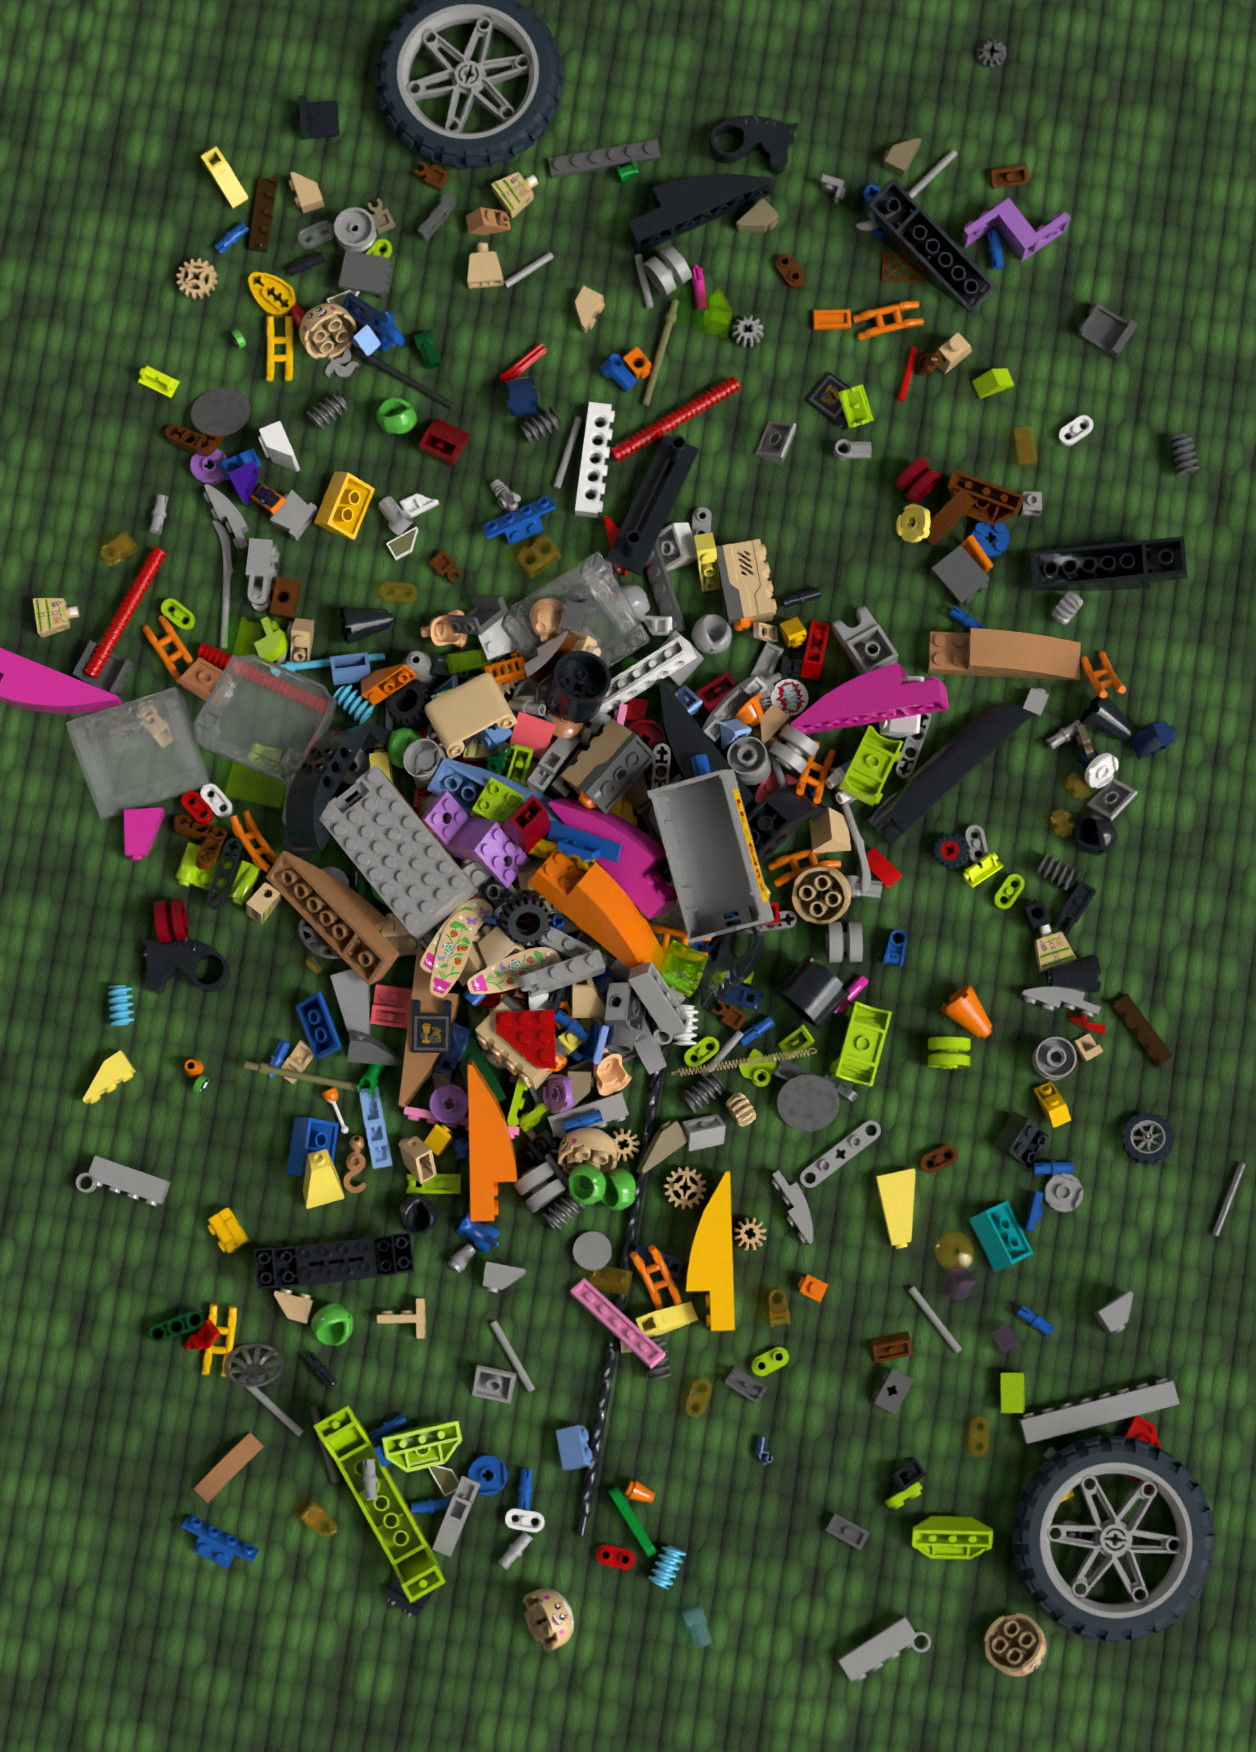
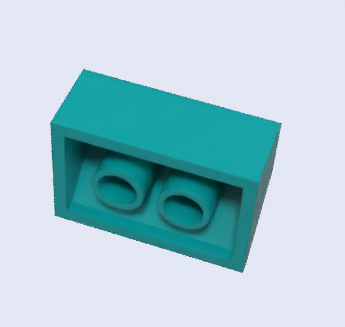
[969,1201,1034,1272]

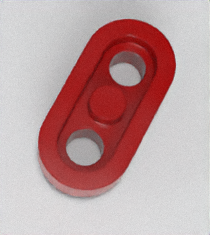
[181,791,214,824]
[596,1545,635,1570]

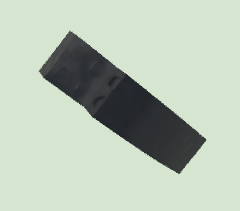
[628,173,773,254]
[862,179,997,313]
[1030,536,1188,591]
[659,678,755,812]

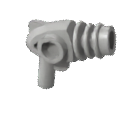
[490,479,521,512]
[757,672,782,714]

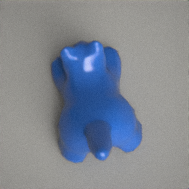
[375,311,405,352]
[456,1213,499,1252]

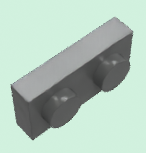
[825,1513,870,1550]

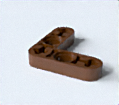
[165,425,226,457]
[173,815,227,870]

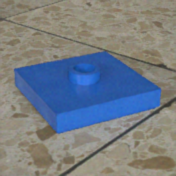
[583,1020,609,1065]

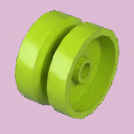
[928,1037,971,1069]

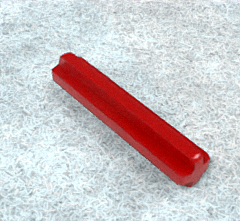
[500,343,546,385]

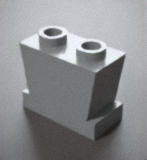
[270,490,318,541]

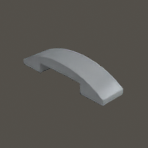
[702,675,768,742]

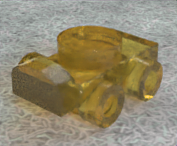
[1065,772,1091,800]
[1050,809,1075,838]

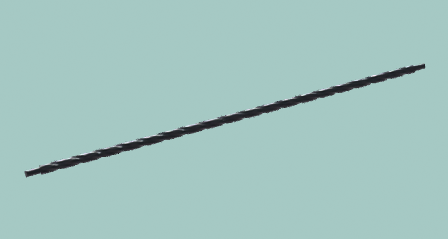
[577,918,686,1537]

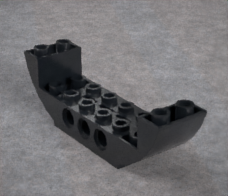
[746,784,827,866]
[254,1232,415,1289]

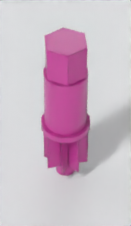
[690,265,708,311]
[834,974,869,1014]

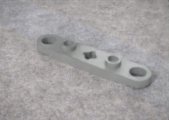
[800,1121,881,1188]

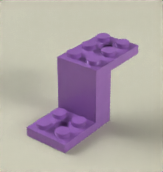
[960,198,1070,262]
[420,790,530,888]

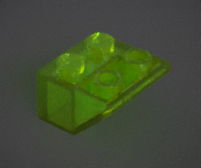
[703,287,733,340]

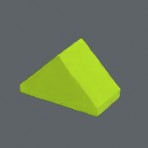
[972,368,1014,399]
[778,1025,815,1060]

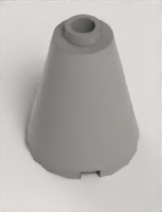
[401,651,437,687]

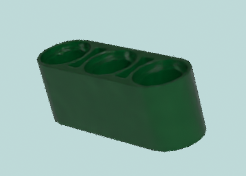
[149,1311,206,1343]

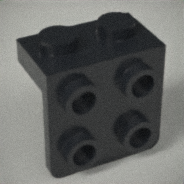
[296,95,340,139]
[384,1576,436,1618]

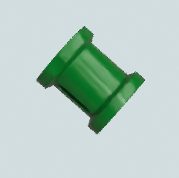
[616,161,640,183]

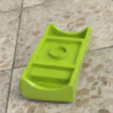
[839,725,903,806]
[175,842,262,905]
[830,1001,892,1087]

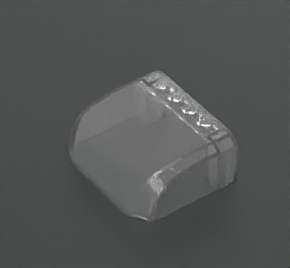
[194,654,337,786]

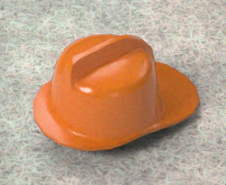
[733,693,763,727]

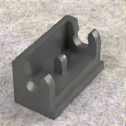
[774,1059,817,1083]
[724,1366,767,1405]

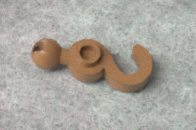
[343,1135,367,1194]

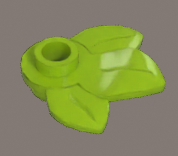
[740,1049,778,1087]

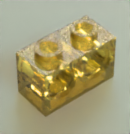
[517,535,561,579]

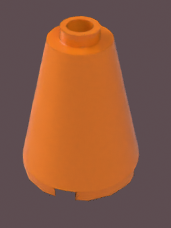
[940,984,992,1039]

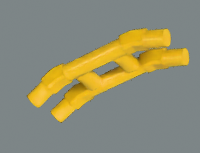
[266,316,293,381]
[202,1304,237,1377]

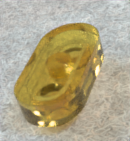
[380,582,418,604]
[685,1379,712,1417]
[968,1417,990,1457]

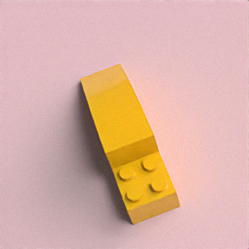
[686,1171,735,1331]

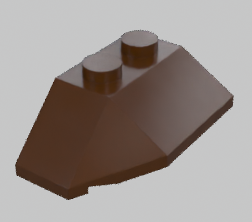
[947,469,1025,526]

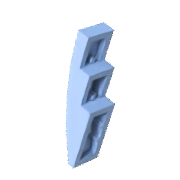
[359,1086,393,1169]

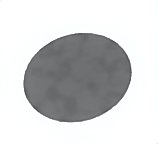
[191,387,251,436]
[777,1075,839,1131]

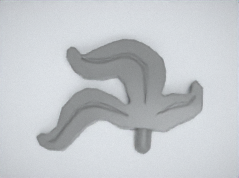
[325,345,359,378]

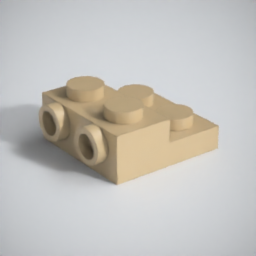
[381,913,424,957]

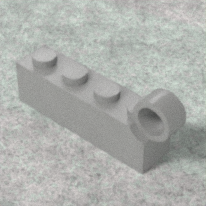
[517,949,605,998]
[628,961,690,1045]
[547,1091,629,1153]
[76,1156,171,1206]
[837,1616,931,1682]

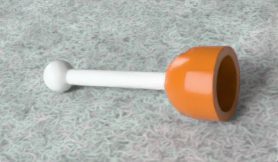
[322,1087,349,1134]

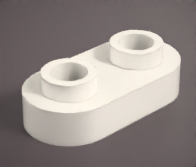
[1058,415,1093,446]
[201,784,233,818]
[505,1508,545,1532]

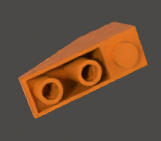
[361,664,417,706]

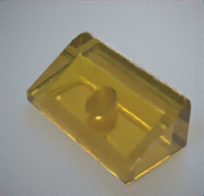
[590,1266,633,1295]

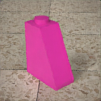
[124,808,165,861]

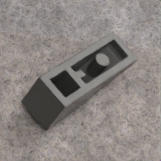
[345,1031,404,1066]

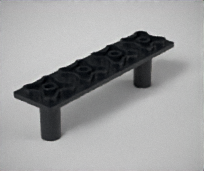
[606,435,699,575]

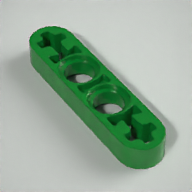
[608,1486,657,1557]

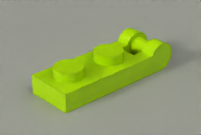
[507,1076,528,1127]
[406,1174,461,1194]

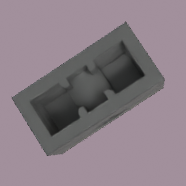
[872,1368,914,1415]

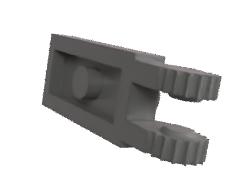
[418,193,456,242]

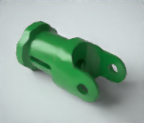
[357,1063,385,1096]

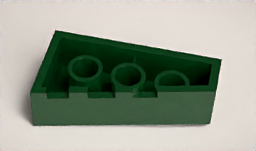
[459,1035,508,1105]

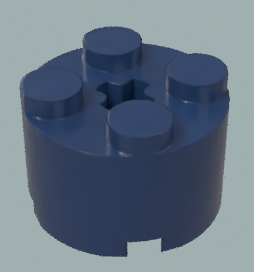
[506,376,539,417]

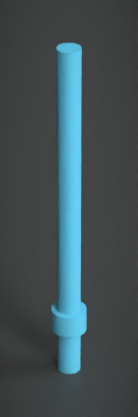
[271,653,385,673]

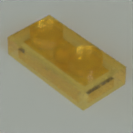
[1014,426,1038,466]

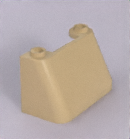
[424,673,518,759]

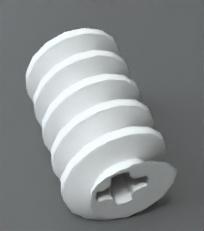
[672,1005,699,1046]

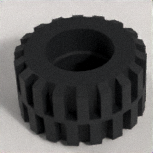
[387,679,438,731]
[499,892,552,946]

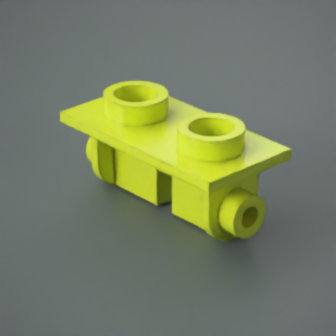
[138,366,180,398]
[962,853,1004,888]

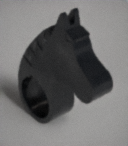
[709,115,799,174]
[682,921,764,1009]
[142,938,231,994]

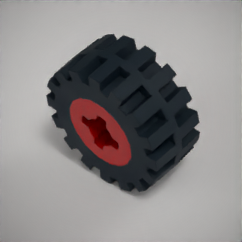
[934,833,971,869]

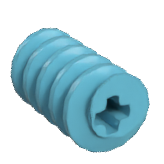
[332,685,375,725]
[108,985,134,1026]
[648,1545,686,1590]

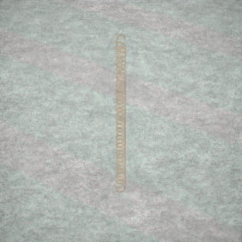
[671,1048,817,1076]

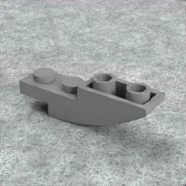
[203,484,249,553]
[526,735,581,793]
[1020,987,1101,1018]
[634,1015,667,1074]
[771,1170,813,1245]
[433,1476,481,1557]

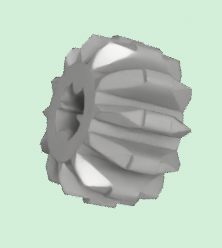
[732,315,763,348]
[1052,591,1083,625]

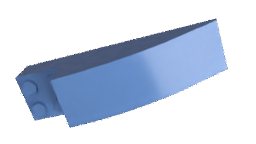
[427,758,566,852]

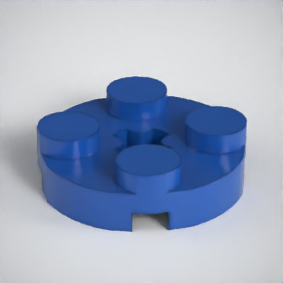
[972,522,1009,558]
[468,1455,508,1496]

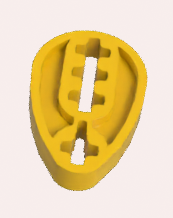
[248,272,296,317]

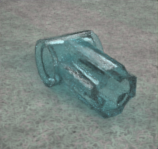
[682,1605,713,1648]

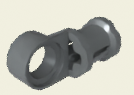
[824,1075,858,1102]

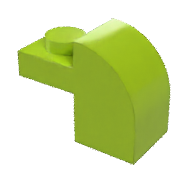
[254,617,289,664]

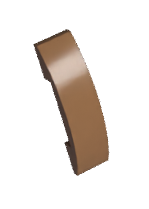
[194,1432,264,1503]

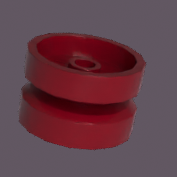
[894,457,942,504]
[628,719,666,765]
[154,897,188,943]

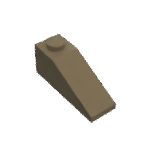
[636,1120,688,1174]

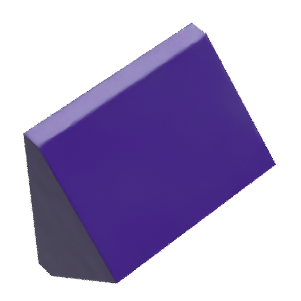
[228,461,260,508]

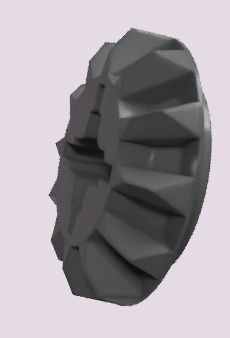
[977,38,1007,67]

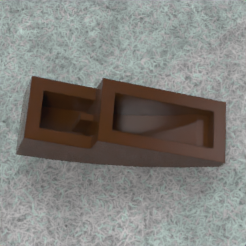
[926,488,976,546]
[524,630,578,683]

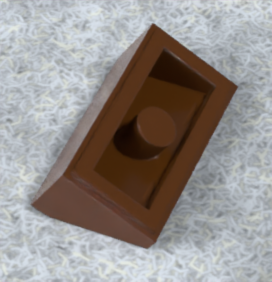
[989,163,1029,189]
[870,1332,913,1363]

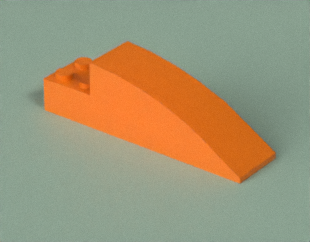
[528,849,667,970]
[468,1060,518,1221]

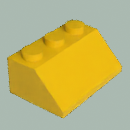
[314,471,375,540]

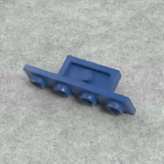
[481,496,556,545]
[548,821,622,863]
[181,1515,259,1569]

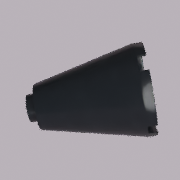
[340,606,393,644]
[1080,695,1134,741]
[1046,954,1101,993]

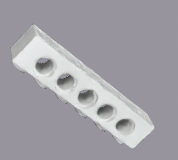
[575,402,615,518]
[599,636,697,714]

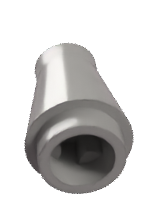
[447,1244,476,1273]

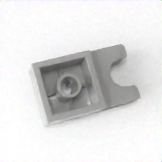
[246,538,279,612]
[832,606,899,675]

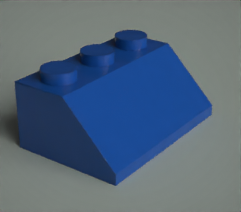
[295,992,344,1060]
[286,1117,339,1178]

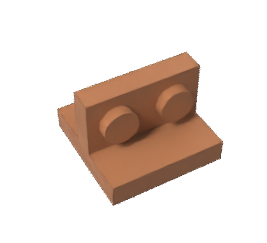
[178,657,231,706]

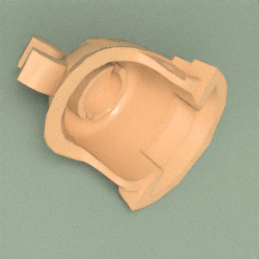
[529,598,564,643]
[420,610,468,647]
[593,1047,632,1096]

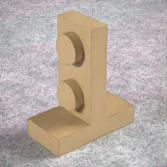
[377,1299,426,1339]

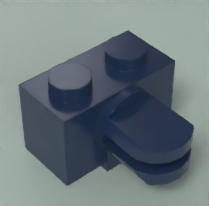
[1130,721,1178,760]

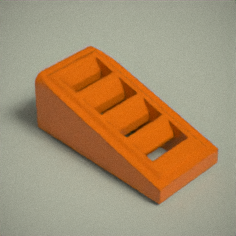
[484,657,527,683]

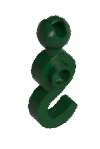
[482,742,511,774]

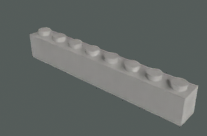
[1019,1378,1179,1444]

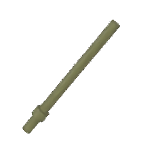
[642,299,679,407]
[244,1061,358,1092]

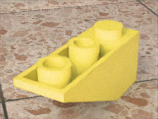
[201,146,249,208]
[694,532,721,592]
[82,1050,136,1104]
[636,1302,698,1339]

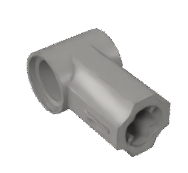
[833,439,872,461]
[378,496,413,535]
[845,875,882,899]

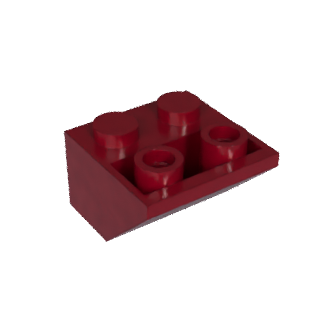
[419,418,470,468]
[696,672,738,719]
[500,795,551,854]

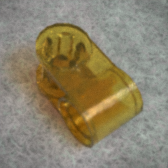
[101,532,139,566]
[768,1289,791,1328]
[299,1501,337,1537]

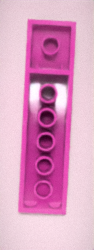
[0,648,124,714]
[791,663,949,735]
[548,797,678,919]

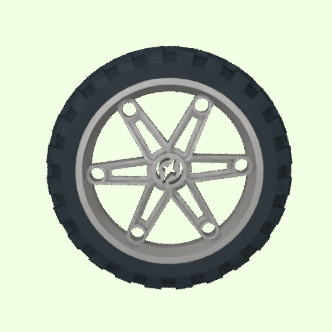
[375,0,563,169]
[1012,1435,1215,1642]

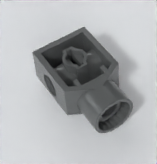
[604,982,646,1052]

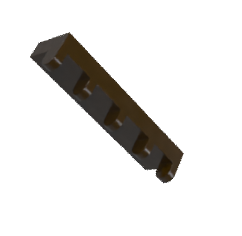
[248,177,278,253]
[1111,993,1173,1068]

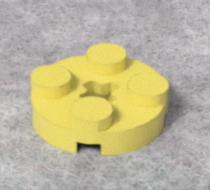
[896,504,930,543]

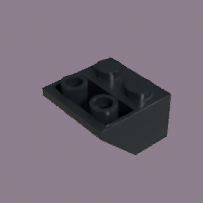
[993,1111,1049,1168]

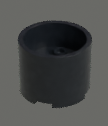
[546,651,611,723]
[775,955,850,1029]

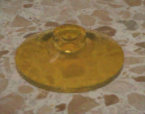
[935,1232,974,1271]

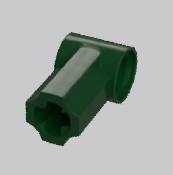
[413,329,441,369]
[354,872,372,905]

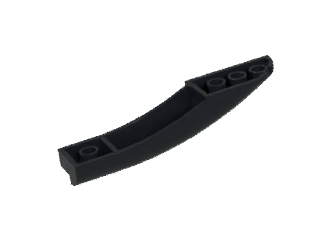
[866,703,1033,845]

